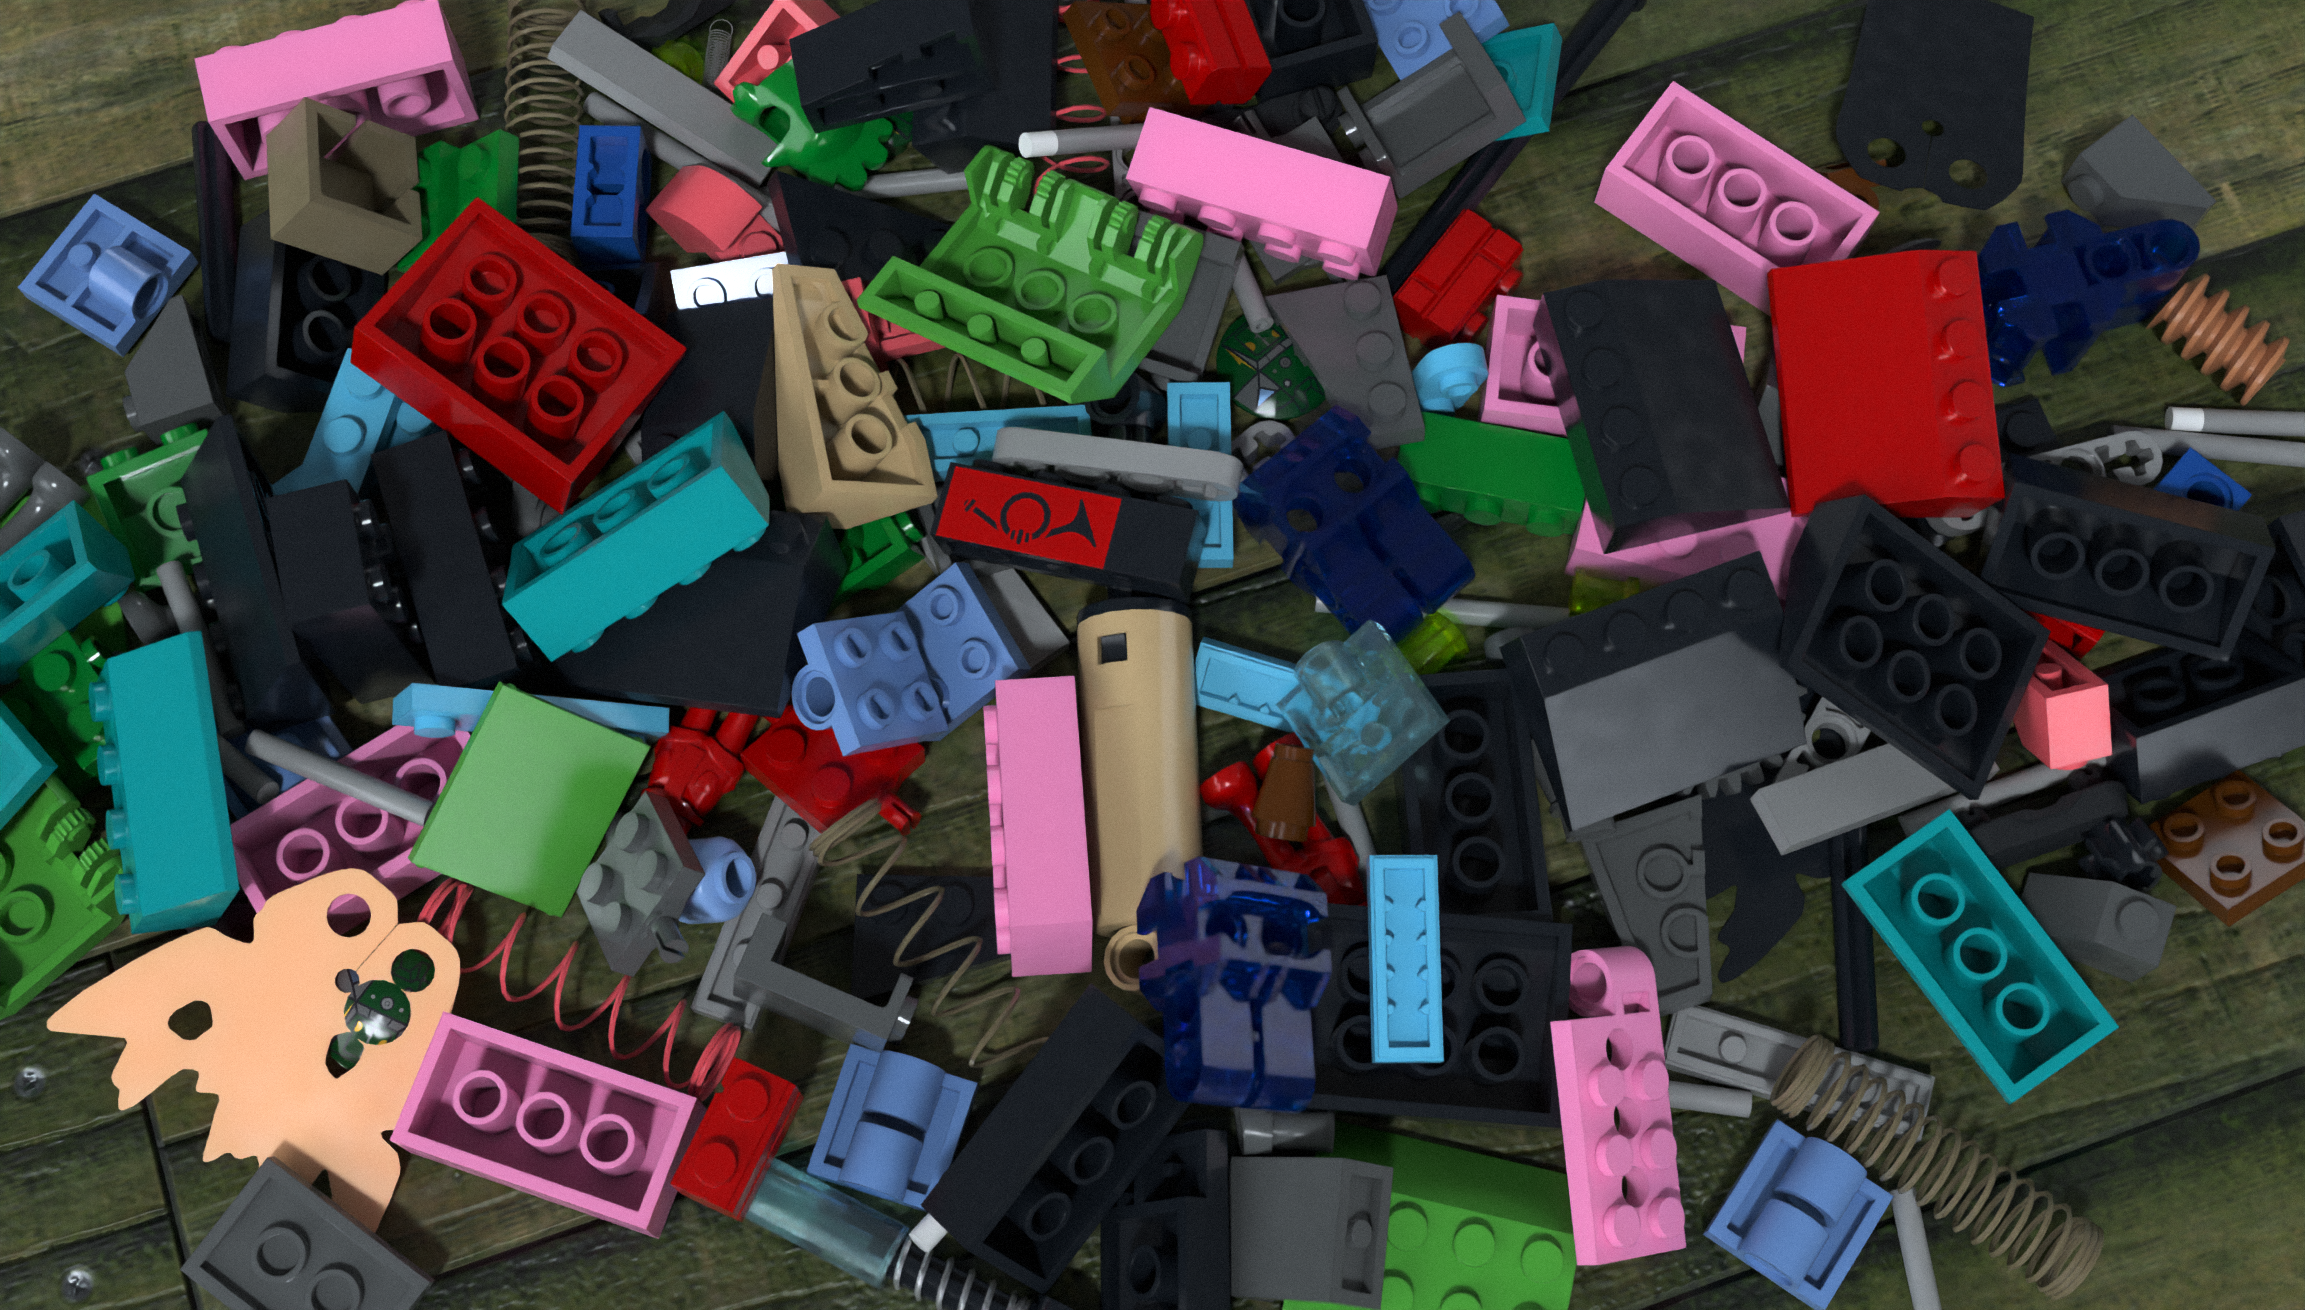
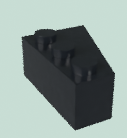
[789,0,996,134]

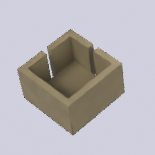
[266,97,423,275]

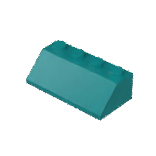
[502,411,769,662]
[0,500,135,685]
[88,631,240,934]
[1841,809,2119,1105]

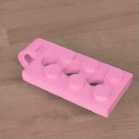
[1550,946,1686,1265]

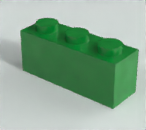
[1389,411,1585,537]

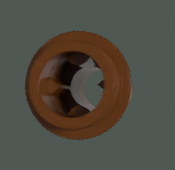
[1251,743,1316,842]

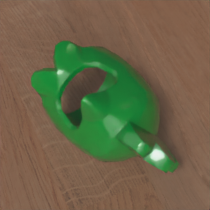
[730,59,893,192]

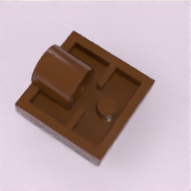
[1062,1,1211,125]
[2148,769,2305,927]

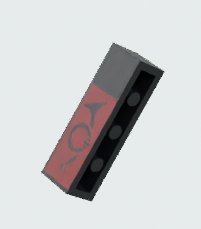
[930,459,1207,604]

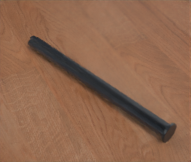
[1377,0,1647,297]

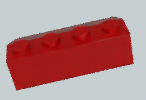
[350,197,687,515]
[1767,250,2005,518]

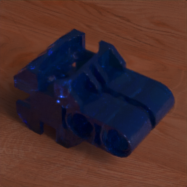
[1977,209,2200,388]
[1232,405,1476,659]
[1136,856,1332,1114]

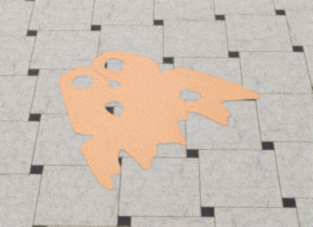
[47,868,460,1233]

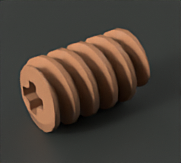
[2146,273,2290,407]

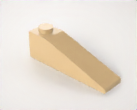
[772,263,938,529]

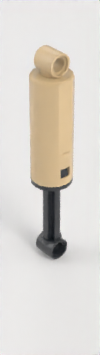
[1076,372,1206,1000]

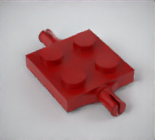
[740,704,925,836]

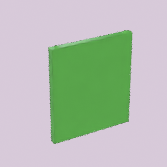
[408,681,651,918]

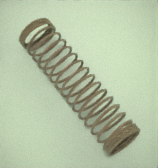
[504,0,586,266]
[1770,1034,2104,1300]

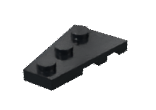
[767,170,952,288]

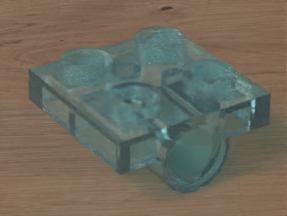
[1276,619,1450,806]

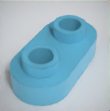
[1411,343,1489,417]

